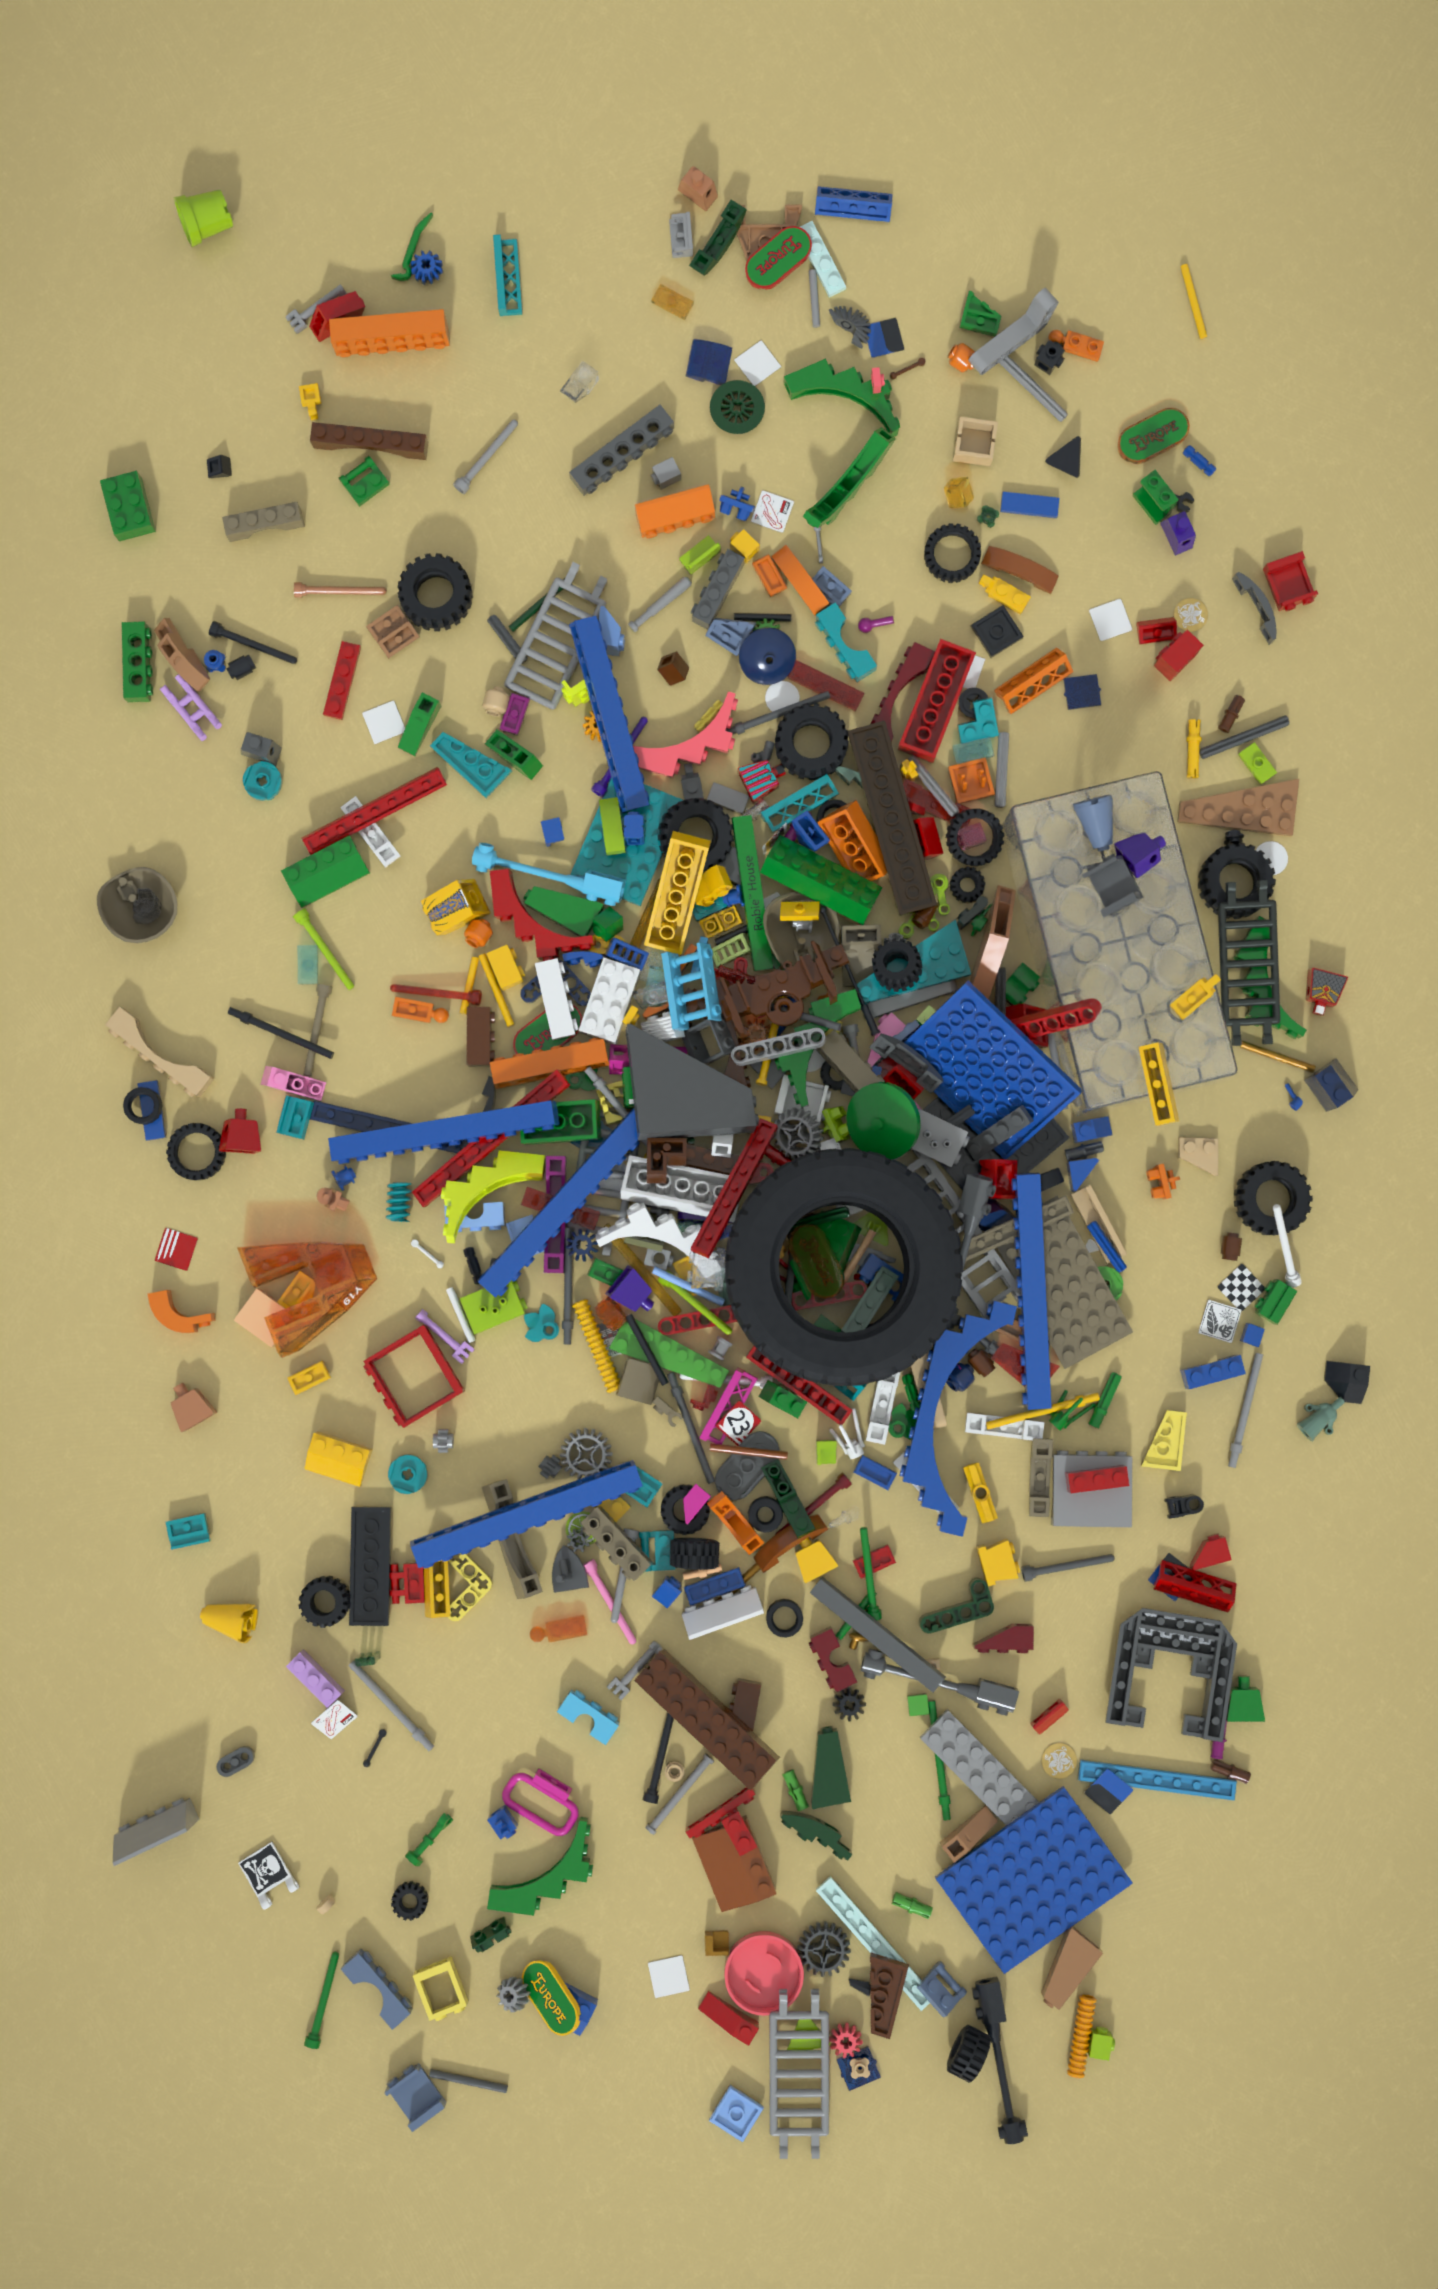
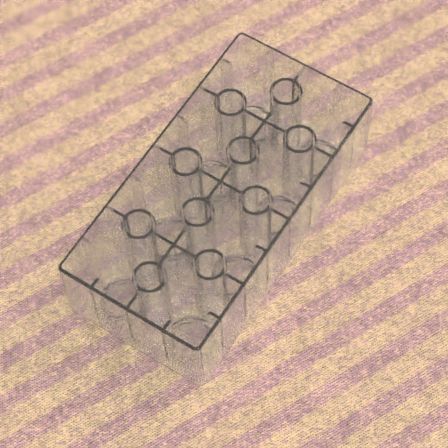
[1002,771,1238,1116]

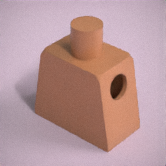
[678,166,718,211]
[171,1383,217,1432]

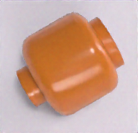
[947,343,975,372]
[464,919,493,948]

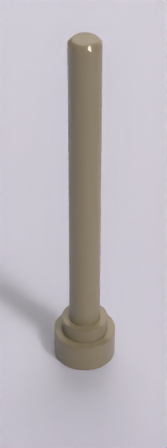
[304,984,332,1076]

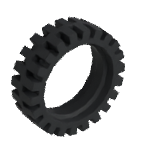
[924,523,981,583]
[945,808,1005,866]
[166,1123,226,1180]

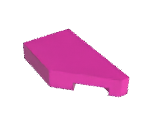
[683,1484,711,1524]

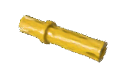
[1186,719,1202,779]

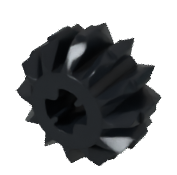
[833,1687,866,1722]

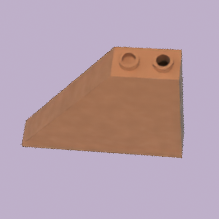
[970,885,1016,1000]

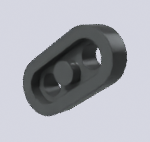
[216,1746,255,1777]

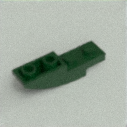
[761,1459,815,1539]
[780,1811,852,1861]

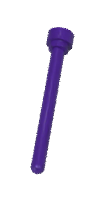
[591,716,648,798]

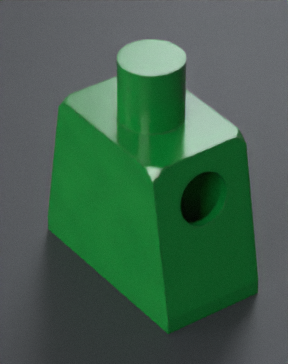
[1226,1676,1265,1722]

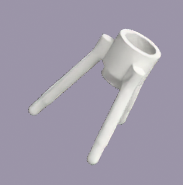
[829,1408,865,1459]

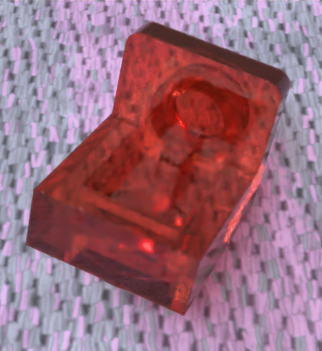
[690,1384,718,1411]

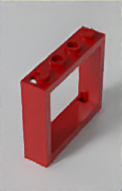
[363,1325,465,1428]

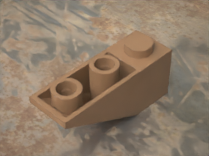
[940,1805,998,1863]

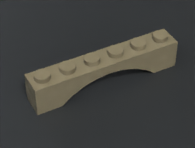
[482,1479,543,1599]

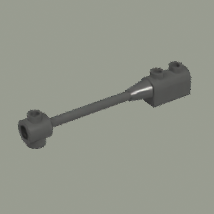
[946,1173,996,1329]
[861,1648,1019,1716]

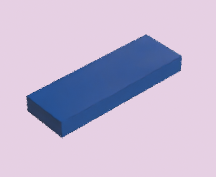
[1000,492,1060,518]
[138,1080,166,1141]
[684,1567,746,1606]

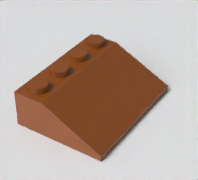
[692,1815,777,1912]

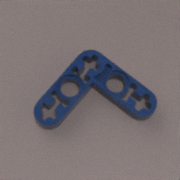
[520,960,591,1006]

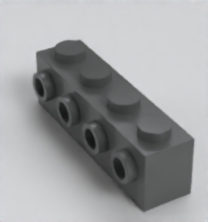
[691,549,745,630]

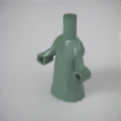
[1297,1397,1345,1442]

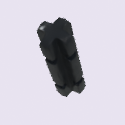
[463,1247,482,1285]

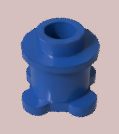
[204,650,226,672]
[722,885,744,907]
[331,1166,357,1191]

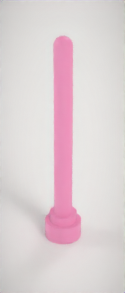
[583,1559,636,1644]

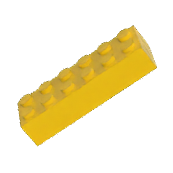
[644,831,711,955]

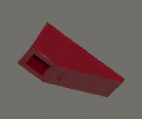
[973,1624,1034,1653]

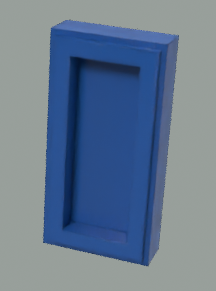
[854,1455,897,1490]

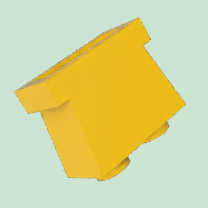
[976,1539,1020,1587]

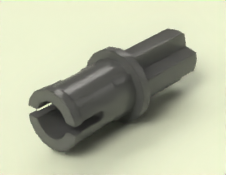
[1064,1141,1104,1162]

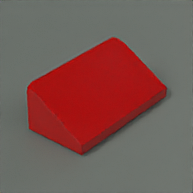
[1136,617,1177,644]
[1031,1699,1069,1735]

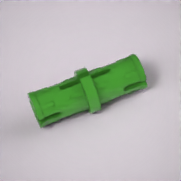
[782,1769,809,1811]
[891,1892,933,1919]

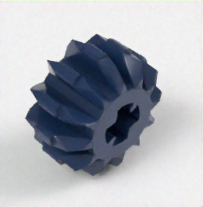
[566,1229,598,1262]

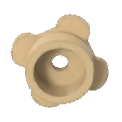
[850,2057,870,2079]

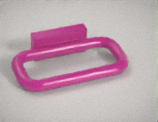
[502,1769,579,1836]

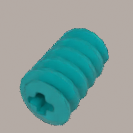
[385,1182,412,1222]

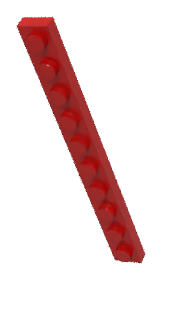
[412,1070,570,1207]

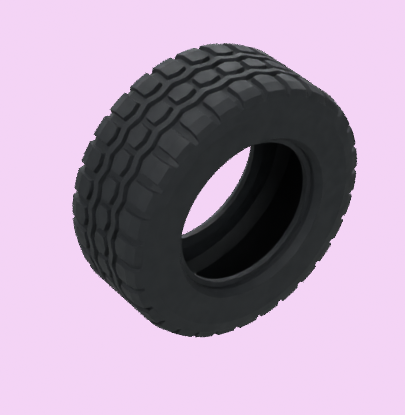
[725,1148,963,1386]

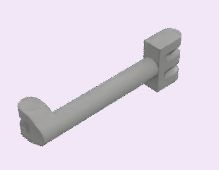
[285,284,347,334]
[607,1641,663,1700]

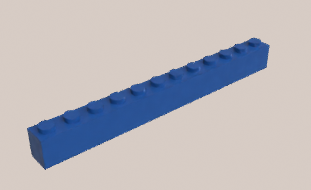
[328,1100,560,1164]
[477,1108,639,1298]
[1011,1173,1052,1410]
[410,1460,643,1568]

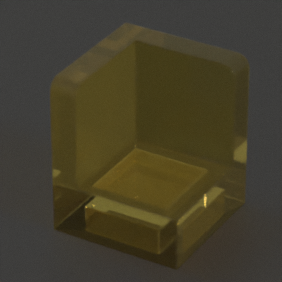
[944,477,974,508]

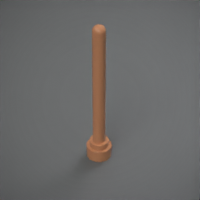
[294,582,387,598]

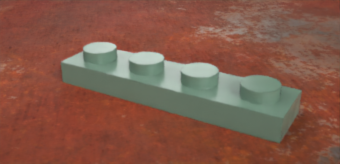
[840,1266,899,1332]

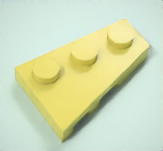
[1141,1410,1187,1471]

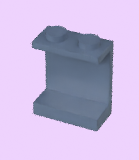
[384,2063,446,2132]

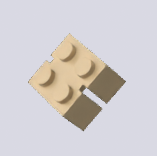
[953,417,998,466]

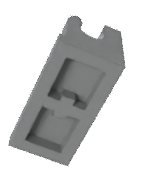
[669,212,693,258]

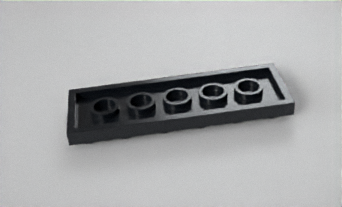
[349,1507,391,1626]

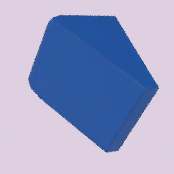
[1240,1323,1265,1348]

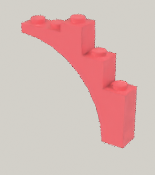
[633,692,738,779]

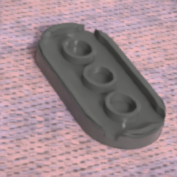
[715,1431,779,1500]

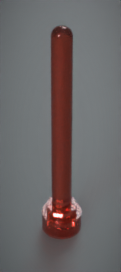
[390,984,482,1005]

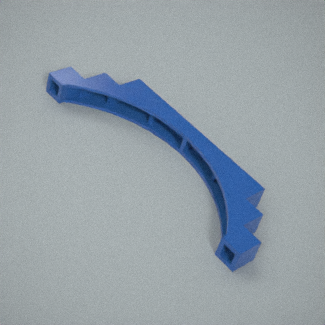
[899,1301,1017,1537]

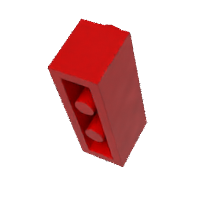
[1065,1465,1129,1494]

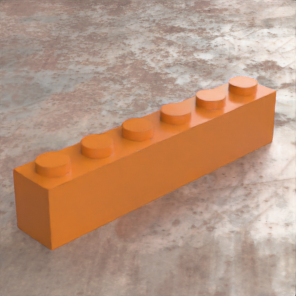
[490,1038,609,1089]

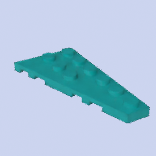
[857,920,971,1005]

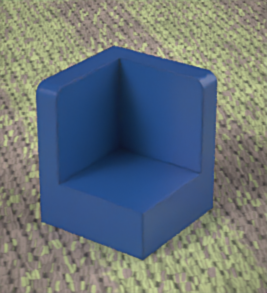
[541,817,564,847]

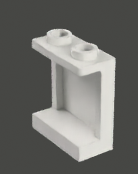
[774,1075,831,1123]

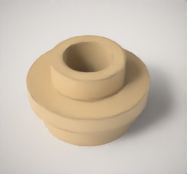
[665,1761,684,1782]

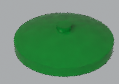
[846,1082,921,1160]

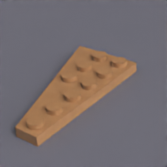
[1177,779,1299,836]

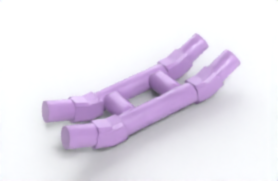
[160,674,222,741]

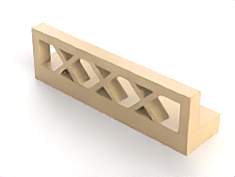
[1071,1185,1127,1263]

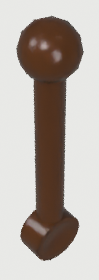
[890,358,926,380]

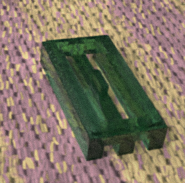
[355,1651,380,1667]

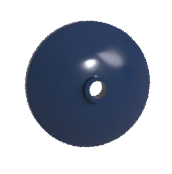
[739,627,796,685]

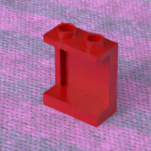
[1263,551,1318,612]

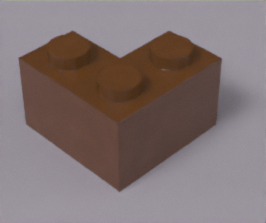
[647,1138,687,1184]

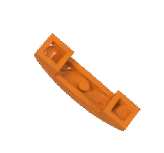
[771,545,830,616]

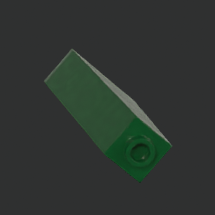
[811,1726,851,1809]

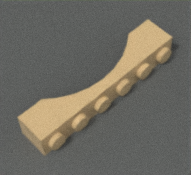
[105,1007,214,1097]

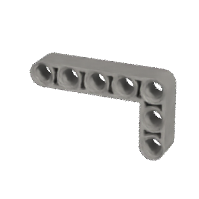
[968,288,1059,375]

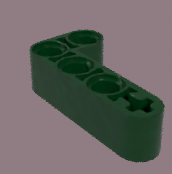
[919,1578,994,1634]

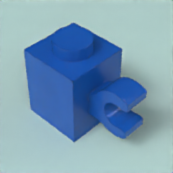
[487,1805,518,1840]

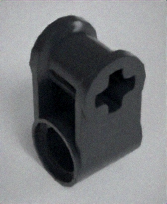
[1164,1494,1204,1519]

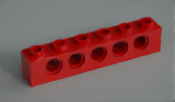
[746,1346,853,1425]

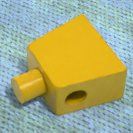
[795,1537,838,1584]

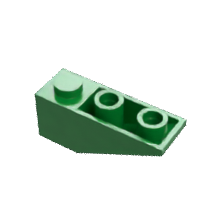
[398,692,442,756]

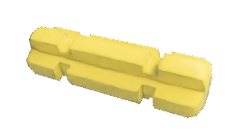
[694,700,723,733]

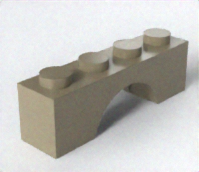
[222,502,305,542]

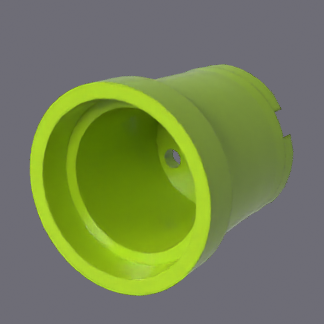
[174,190,233,247]

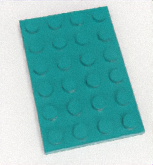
[570,778,682,907]

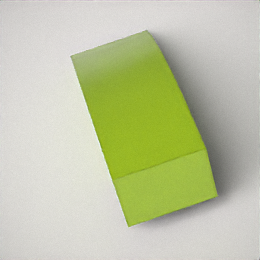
[599,797,626,855]

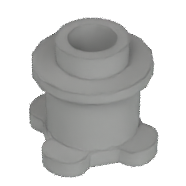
[792,920,813,933]

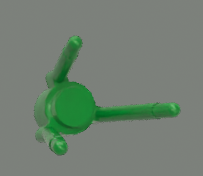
[1049,1390,1096,1431]

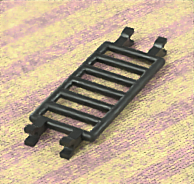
[1218,880,1280,1046]

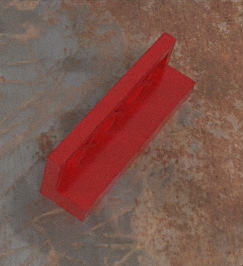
[1153,1560,1237,1613]

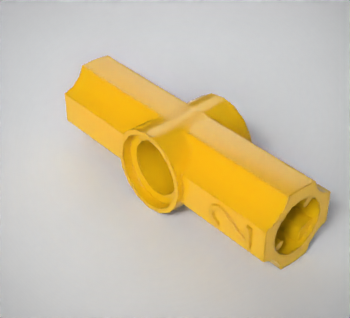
[963,1462,998,1524]

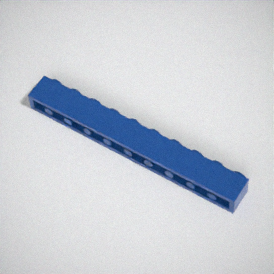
[569,616,649,813]

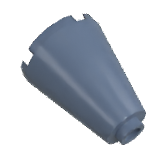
[1073,794,1113,852]

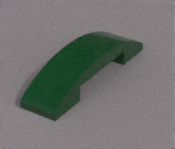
[689,199,747,276]

